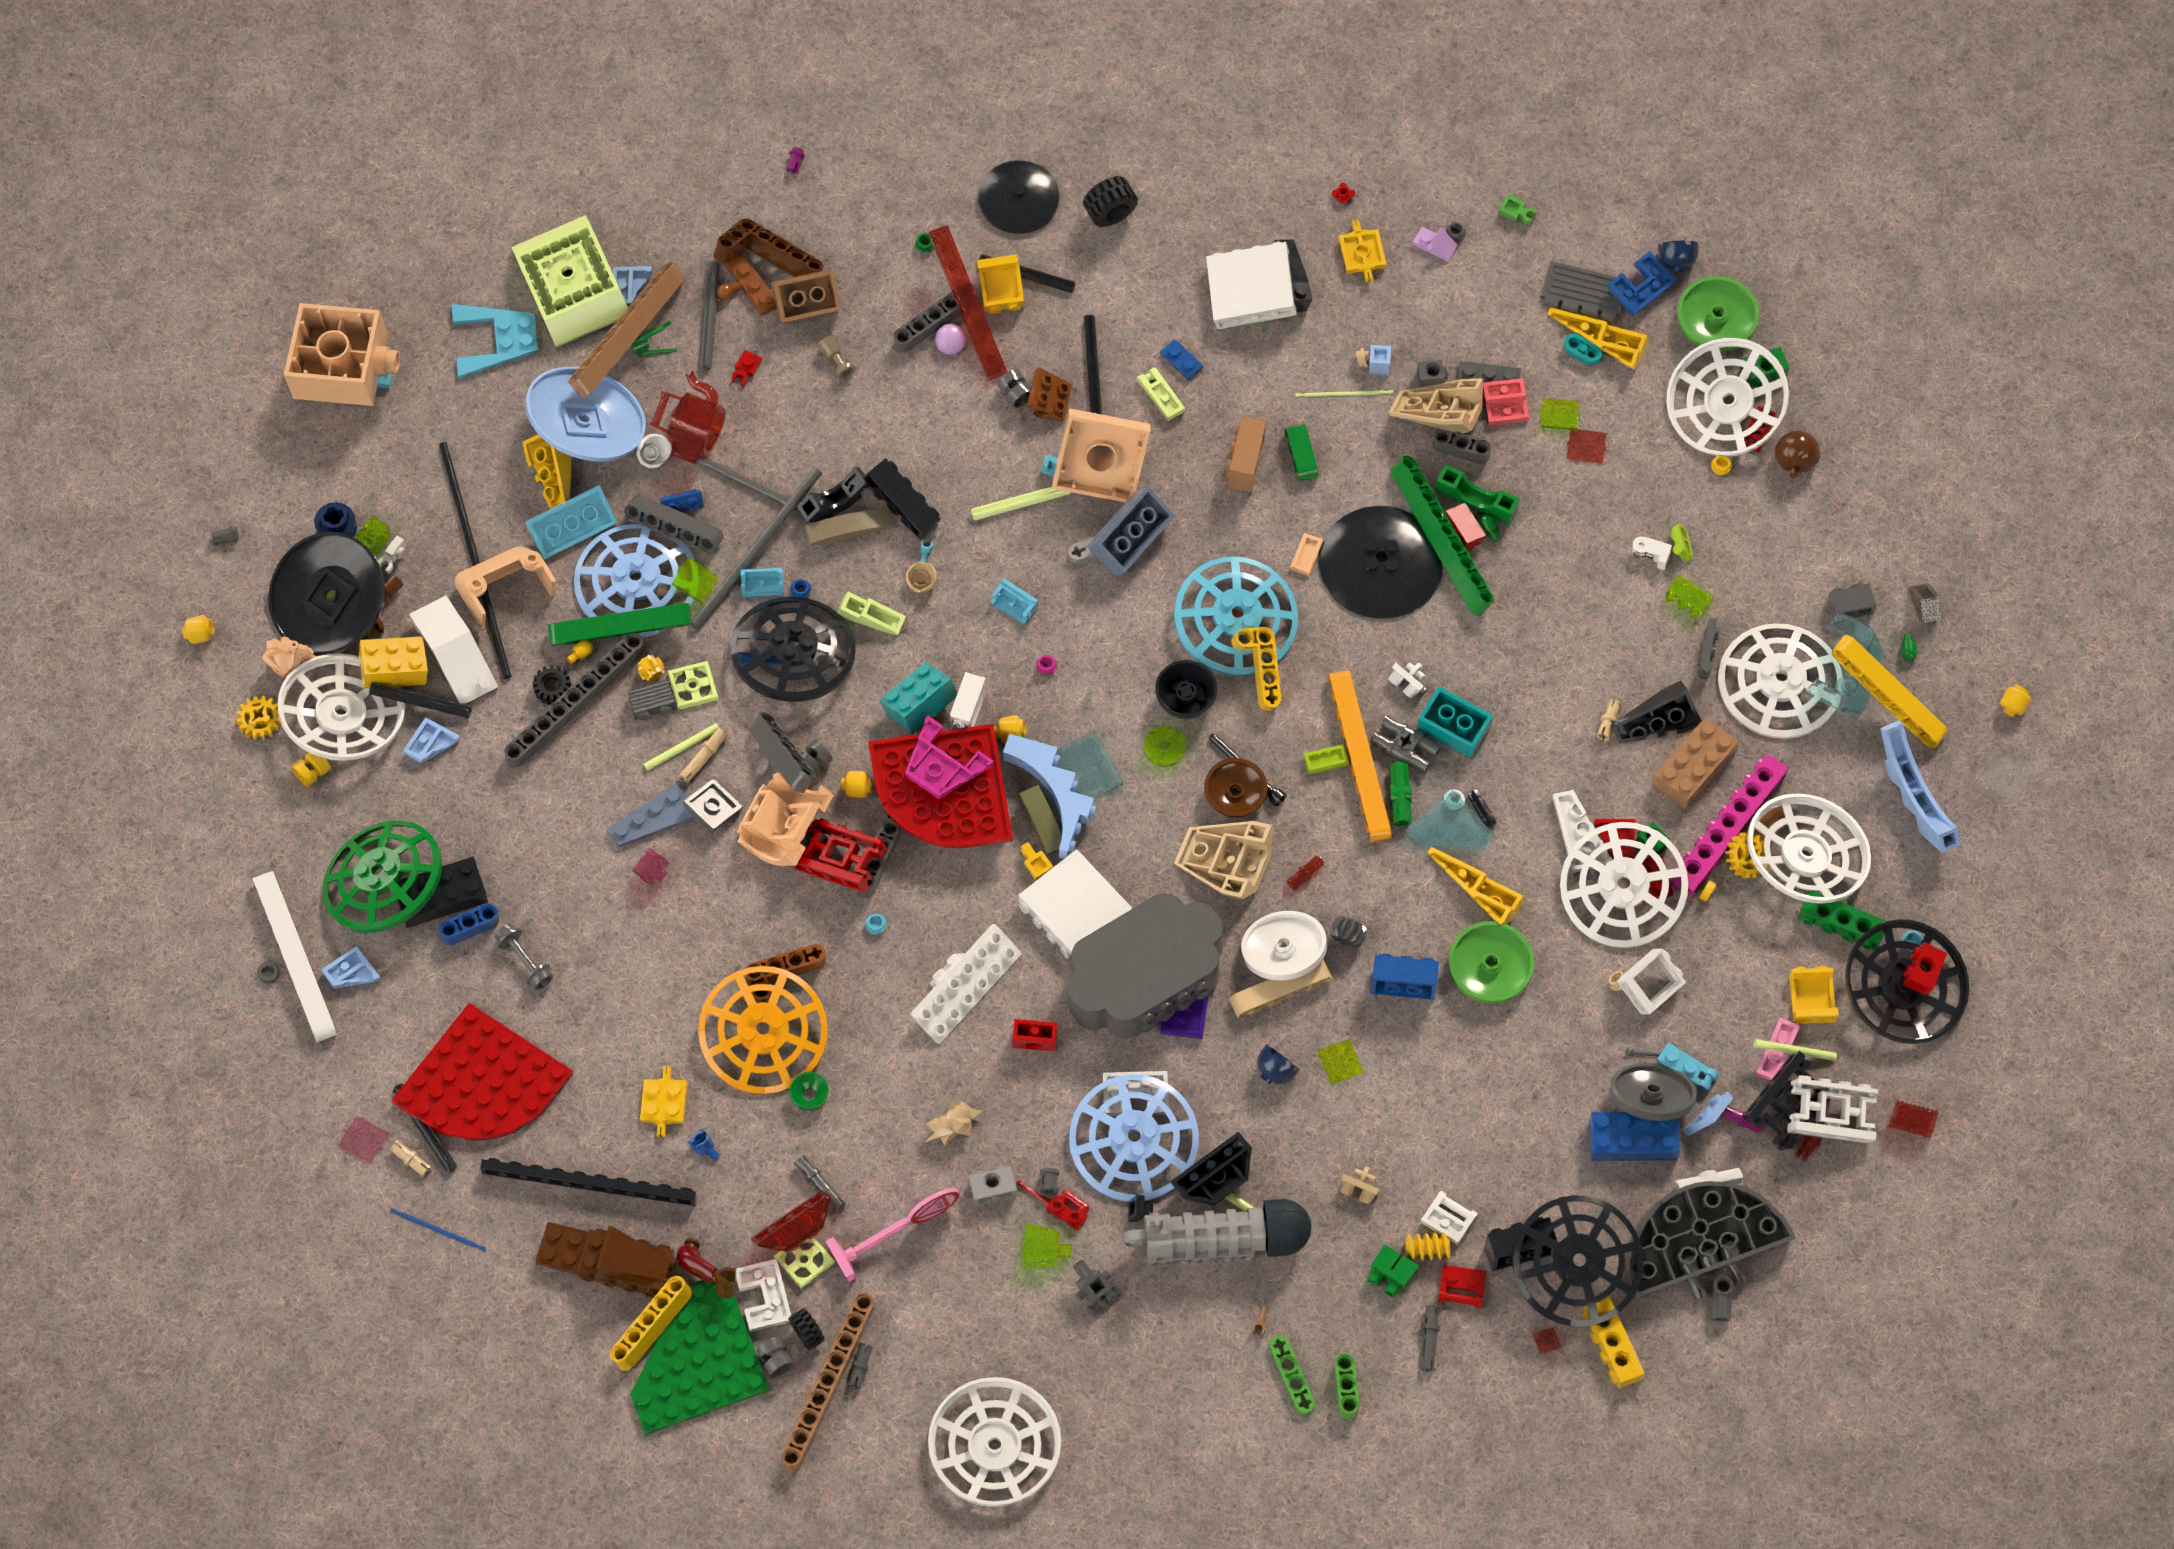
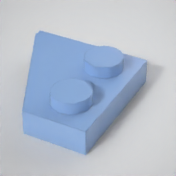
[613,266,653,307]
[403,717,460,764]
[321,946,381,989]

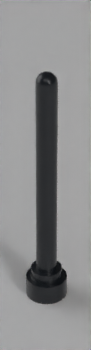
[1209,734,1287,807]

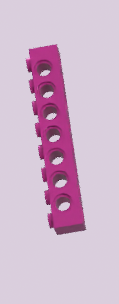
[1670,754,1789,898]

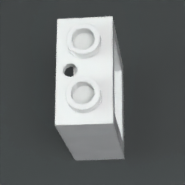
[950,672,986,730]
[1617,949,1686,1014]

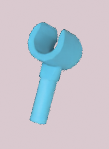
[921,540,933,563]

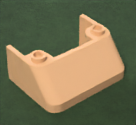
[455,546,556,629]

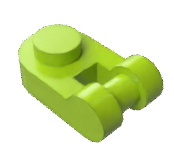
[1670,523,1693,562]

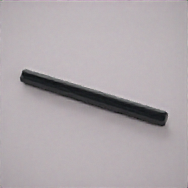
[1084,314,1102,415]

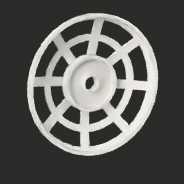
[1666,338,1789,456]
[1718,623,1843,739]
[278,653,405,761]
[1747,794,1871,904]
[1560,822,1688,948]
[928,1377,1061,1507]

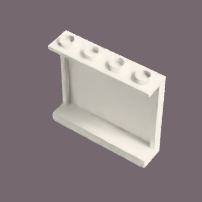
[1206,242,1297,329]
[1018,849,1133,959]

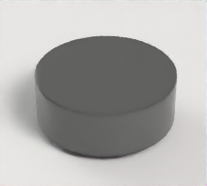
[257,962,279,984]

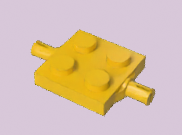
[1338,219,1386,283]
[640,1066,688,1138]

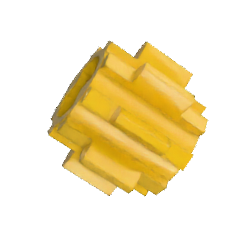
[638,655,664,683]

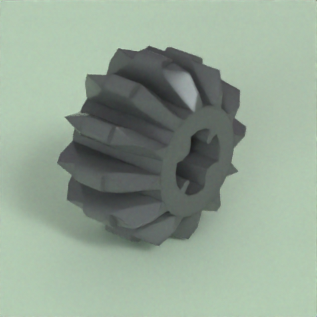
[1330,916,1367,948]

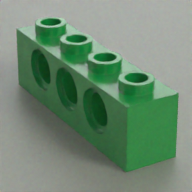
[1798,891,1886,950]

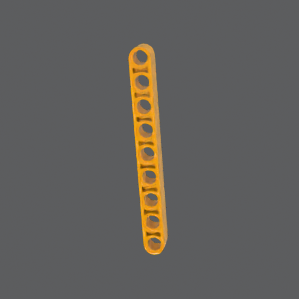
[1328,670,1391,843]

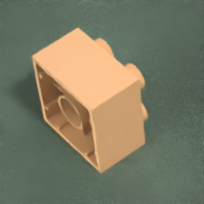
[284,303,400,406]

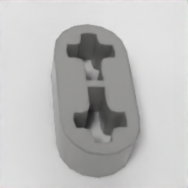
[1068,537,1096,564]

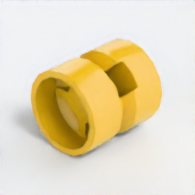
[291,753,331,788]

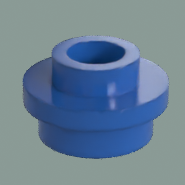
[790,579,811,598]

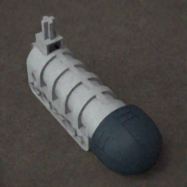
[1124,1199,1312,1267]

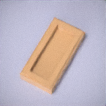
[1290,533,1324,576]

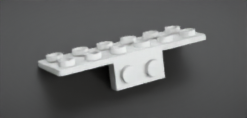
[910,924,1022,1044]

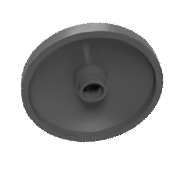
[1610,1063,1697,1121]

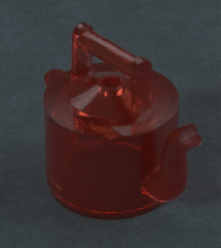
[649,371,726,464]

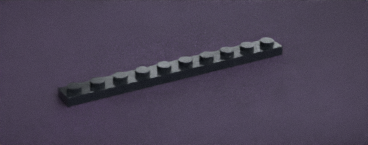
[480,1158,697,1206]

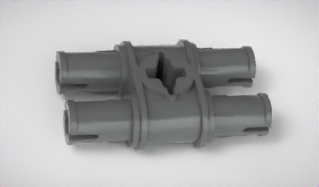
[1370,715,1441,774]

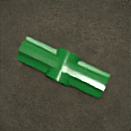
[1389,762,1412,826]

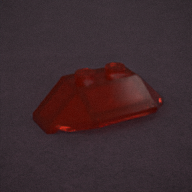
[750,1190,831,1252]

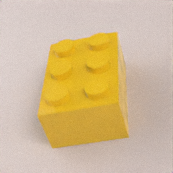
[359,637,428,689]

